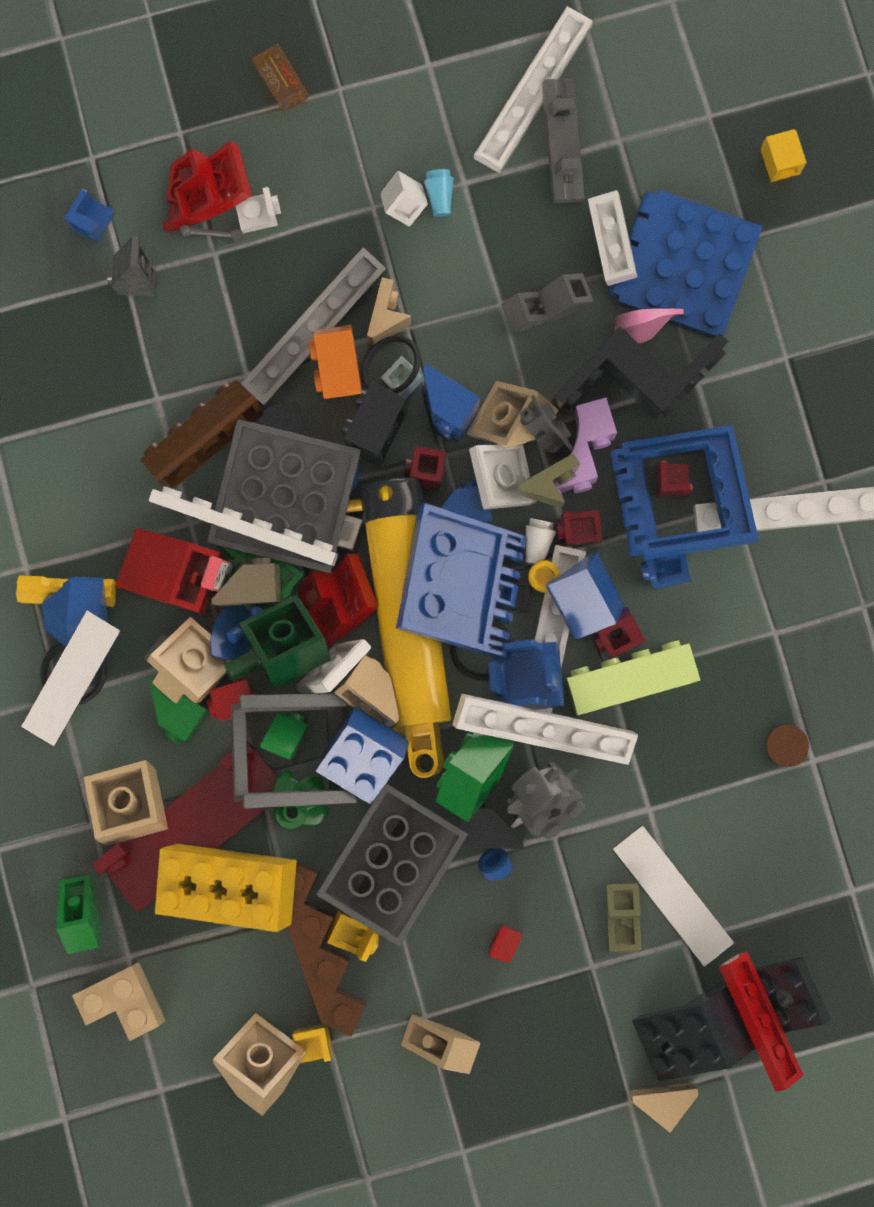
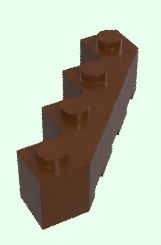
[287,862,367,1037]

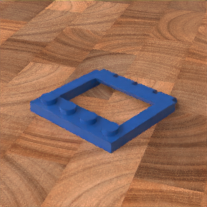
[610,425,758,560]

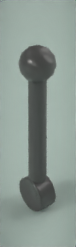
[179,225,243,242]

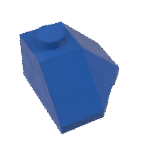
[42,577,108,647]

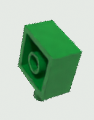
[435,731,515,822]

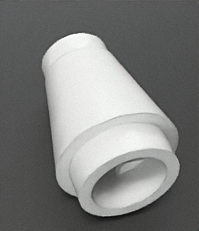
[525,518,556,564]

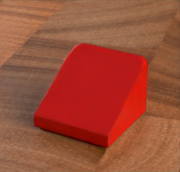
[488,924,522,963]

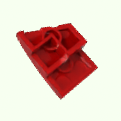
[163,141,252,232]
[297,554,378,647]

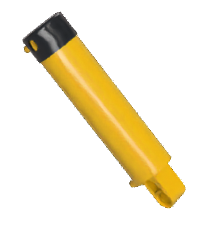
[347,477,452,778]

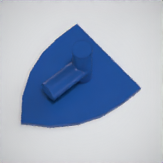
[210,605,263,660]

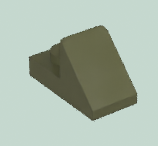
[517,453,580,507]

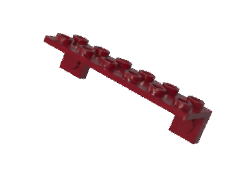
[91,741,278,912]

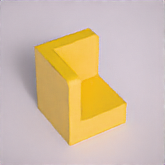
[761,129,807,182]
[292,1023,333,1063]

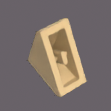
[629,1083,699,1133]

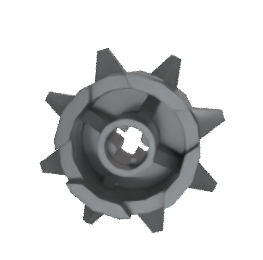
[507,762,585,839]

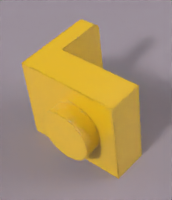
[325,910,379,962]

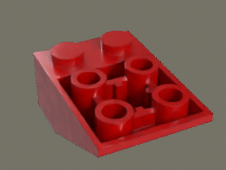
[115,528,225,616]

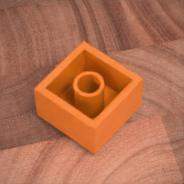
[309,325,362,399]

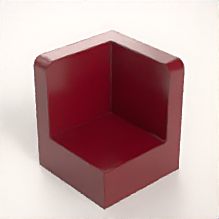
[656,460,693,498]

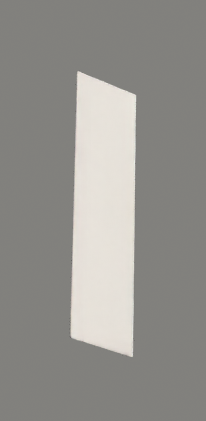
[21,611,120,746]
[613,826,734,967]

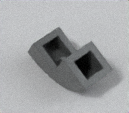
[501,273,594,332]

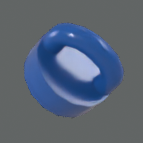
[478,848,513,881]

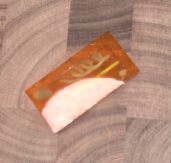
[252,44,309,112]

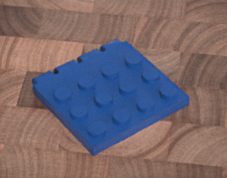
[608,190,763,339]

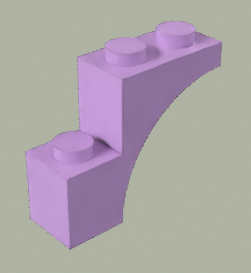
[554,398,617,497]

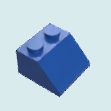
[423,363,480,443]

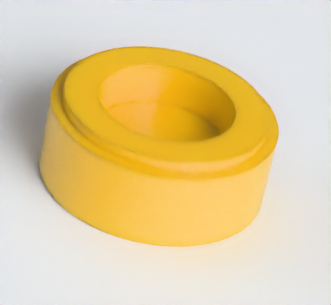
[528,560,560,593]

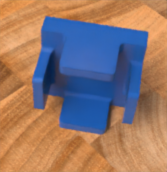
[488,640,564,710]

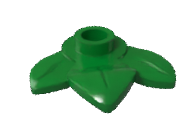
[273,770,329,830]

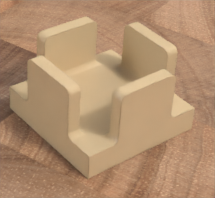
[147,617,230,704]

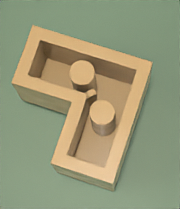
[72,962,166,1041]

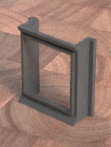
[231,693,357,808]

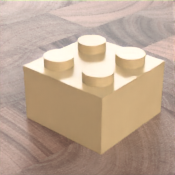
[84,760,168,846]

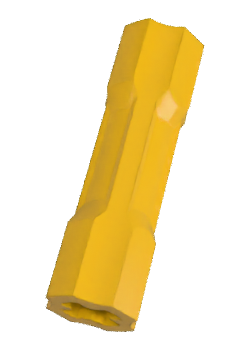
[16,575,117,607]

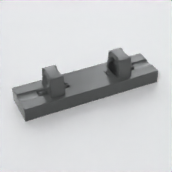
[542,78,585,204]

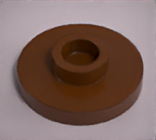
[765,724,809,767]

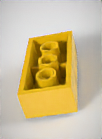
[155,844,297,932]

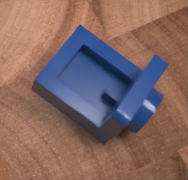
[641,554,691,590]

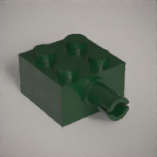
[223,594,331,689]

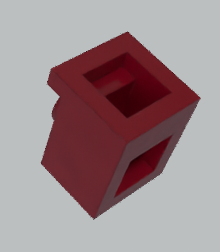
[593,607,645,659]

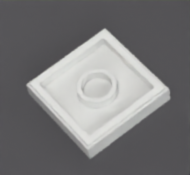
[469,444,537,510]
[295,639,371,694]

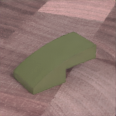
[606,883,642,953]

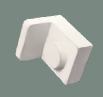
[236,187,281,233]

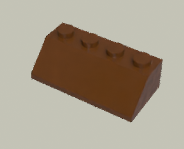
[140,380,263,489]

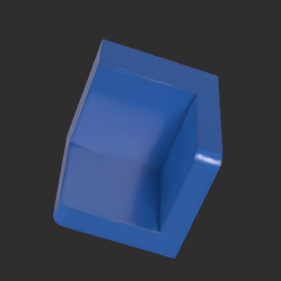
[64,188,115,243]

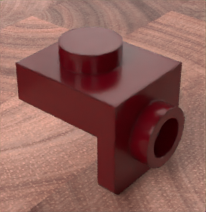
[556,510,603,547]

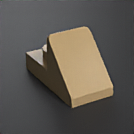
[367,277,411,346]

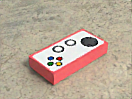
[201,556,234,592]

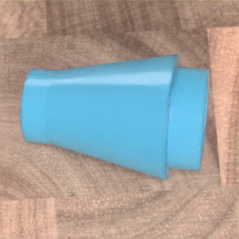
[424,169,454,217]

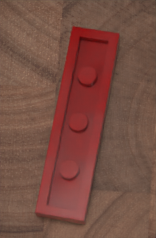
[719,952,804,1092]

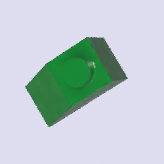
[149,675,210,744]
[260,711,310,761]
[56,874,100,954]

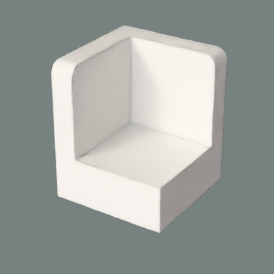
[381,171,428,227]

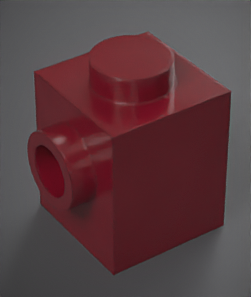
[404,446,446,491]

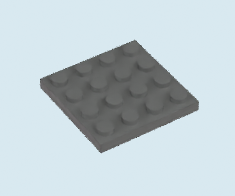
[207,419,362,573]

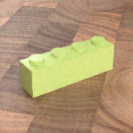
[565,640,700,716]

